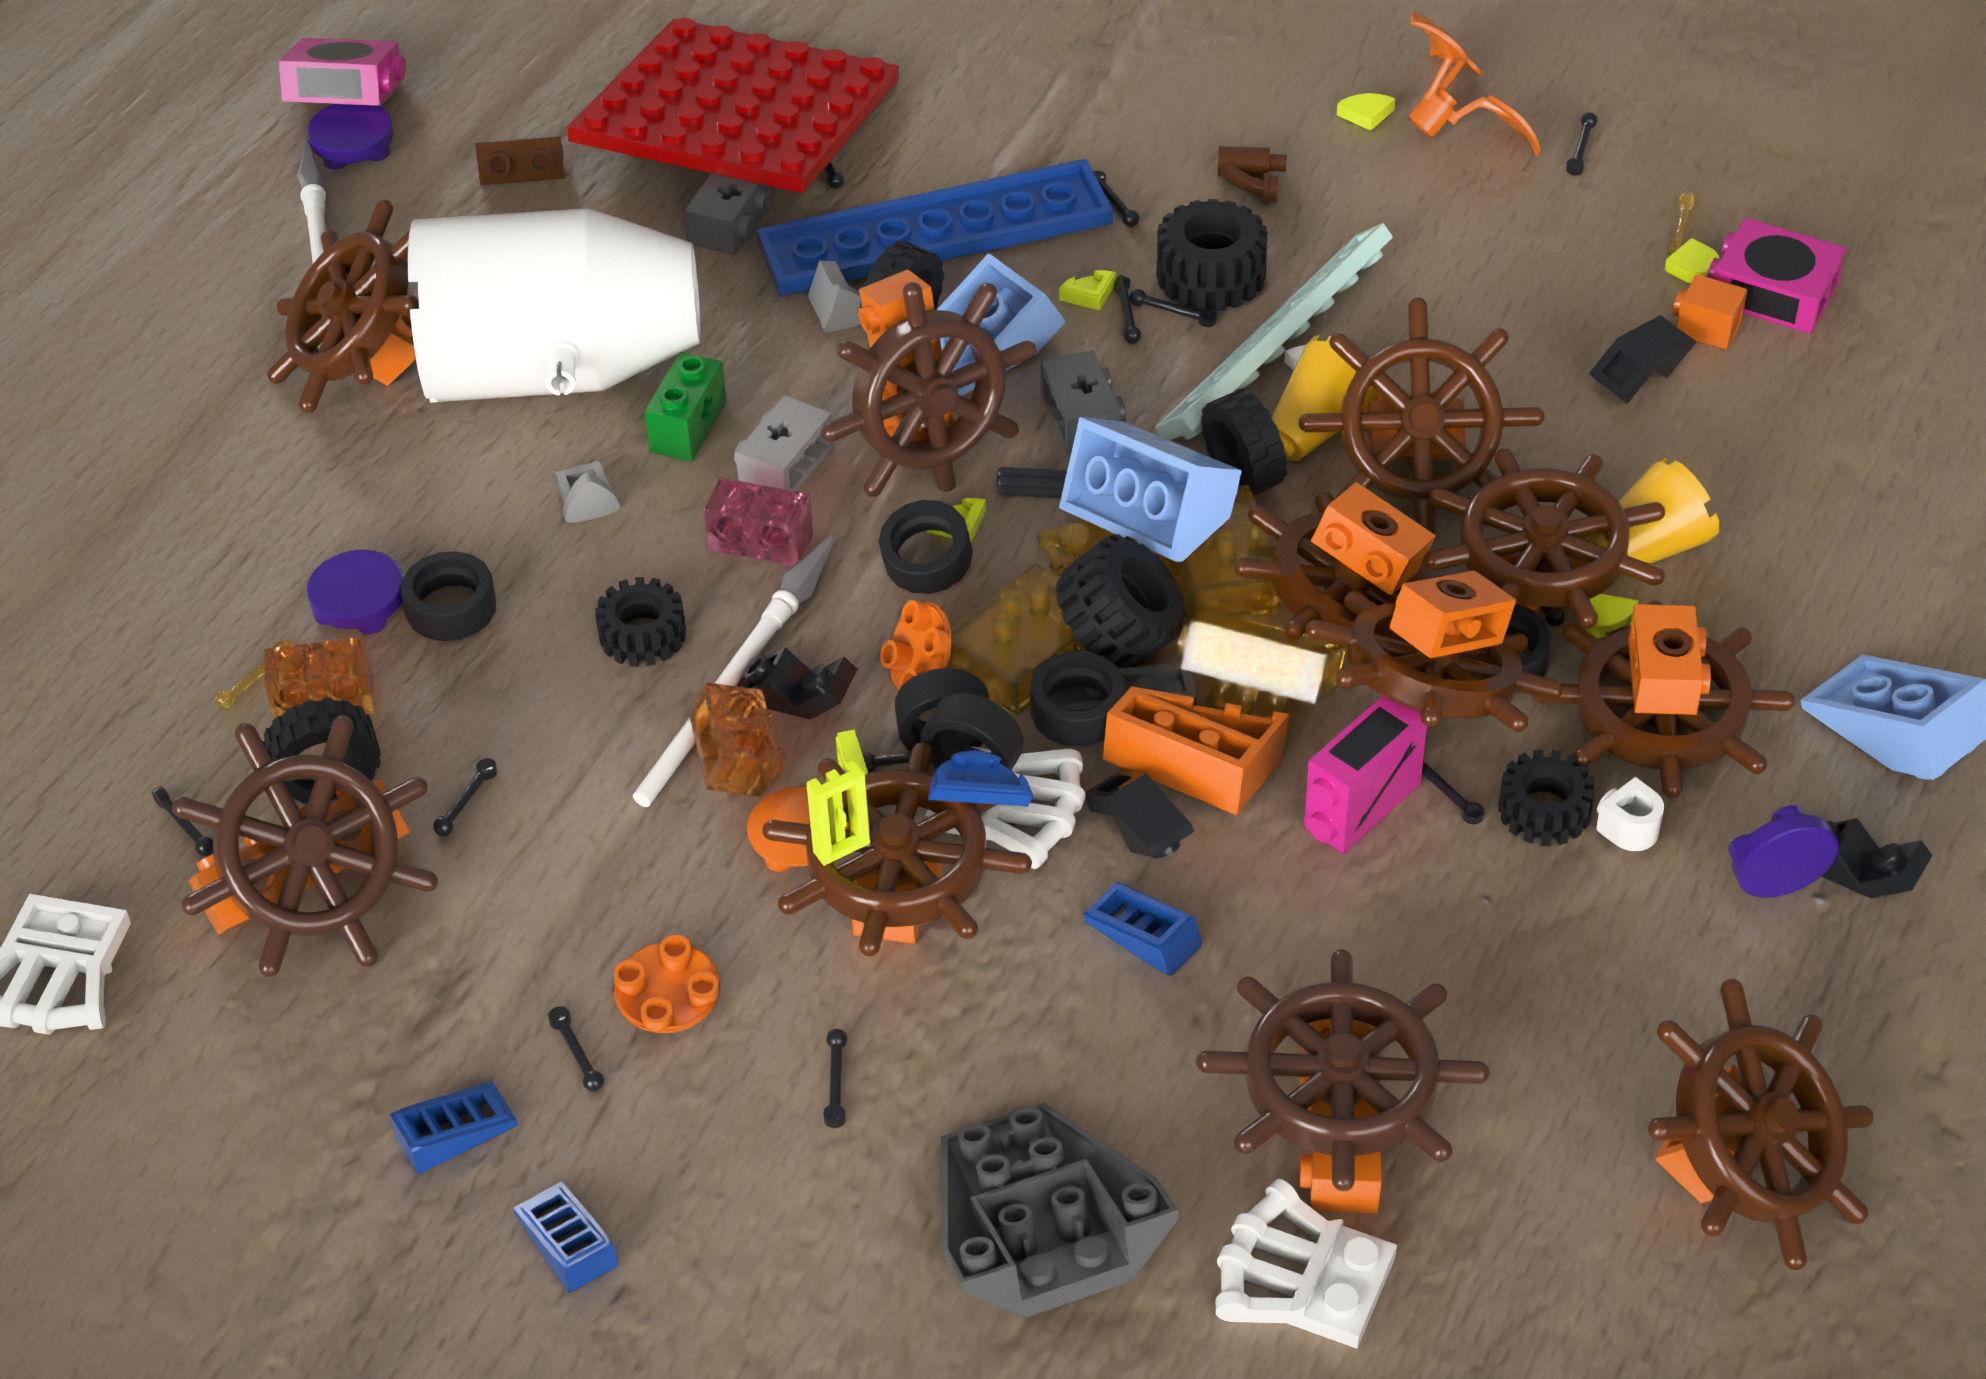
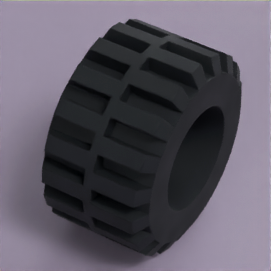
[1156,199,1268,311]
[1056,534,1187,668]

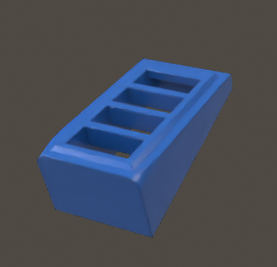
[1083,882,1202,976]
[389,1081,518,1175]
[513,1182,619,1293]

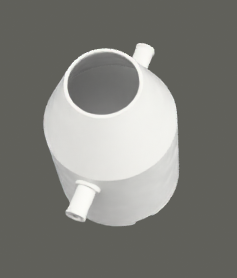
[408,208,701,402]

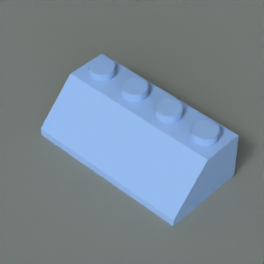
[1059,417,1242,562]

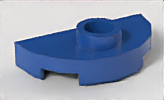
[928,750,1033,807]

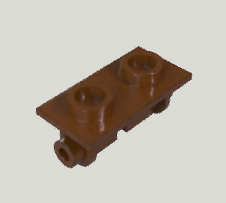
[475,136,565,185]

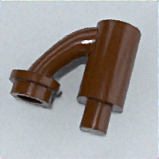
[1218,146,1287,205]

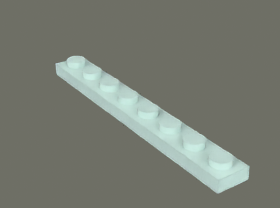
[1154,223,1393,441]

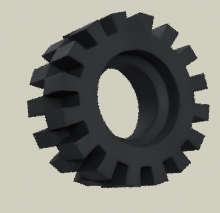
[595,577,686,667]
[1498,749,1595,846]

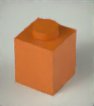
[1672,274,1748,350]

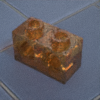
[264,636,375,719]
[689,682,783,797]

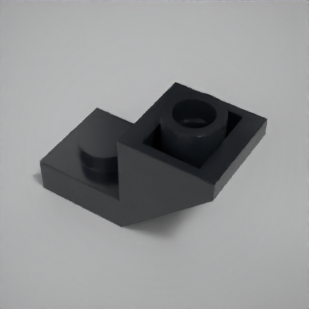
[1589,315,1696,404]
[738,647,858,720]
[1085,769,1195,859]
[1821,818,1933,898]

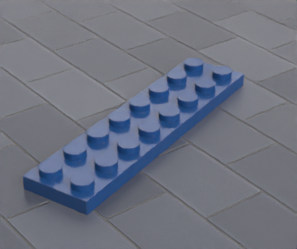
[756,159,1113,296]

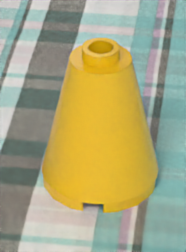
[1271,335,1379,461]
[1585,458,1719,564]

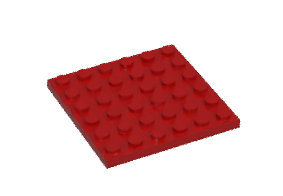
[567,18,899,193]

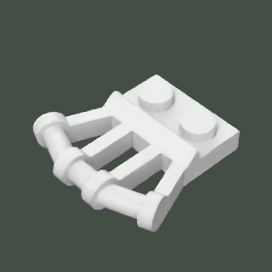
[925,746,1086,869]
[0,894,131,1035]
[1215,1179,1397,1348]

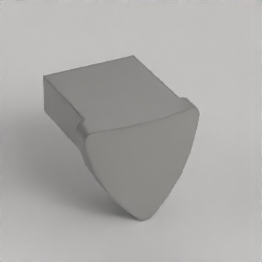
[808,260,861,333]
[555,461,620,523]

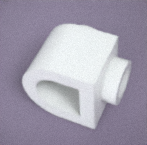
[1596,777,1664,851]

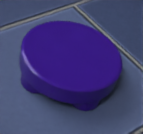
[307,104,393,170]
[307,549,404,634]
[1728,805,1839,898]

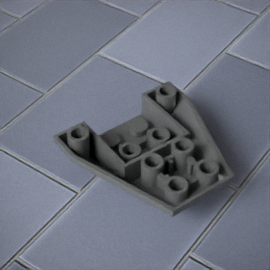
[941,1103,1179,1318]

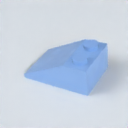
[937,253,1066,396]
[1800,654,1986,780]

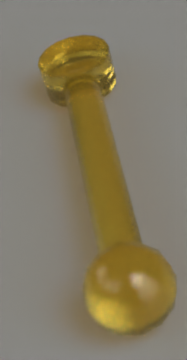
[1667,193,1695,256]
[215,640,294,709]

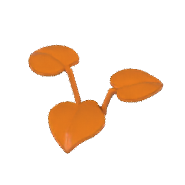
[1407,11,1540,157]

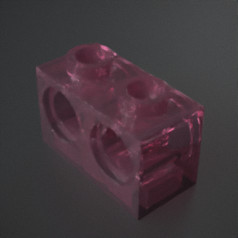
[704,477,813,566]

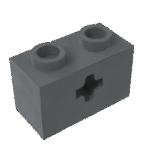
[684,173,773,255]
[1041,350,1126,454]

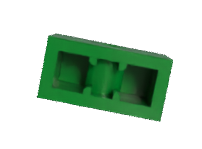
[644,352,727,461]

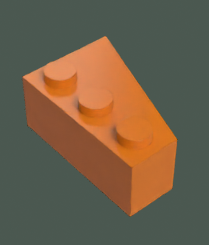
[1102,686,1289,815]

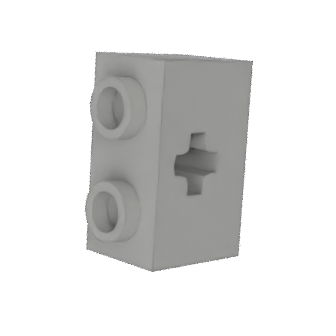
[734,395,834,503]

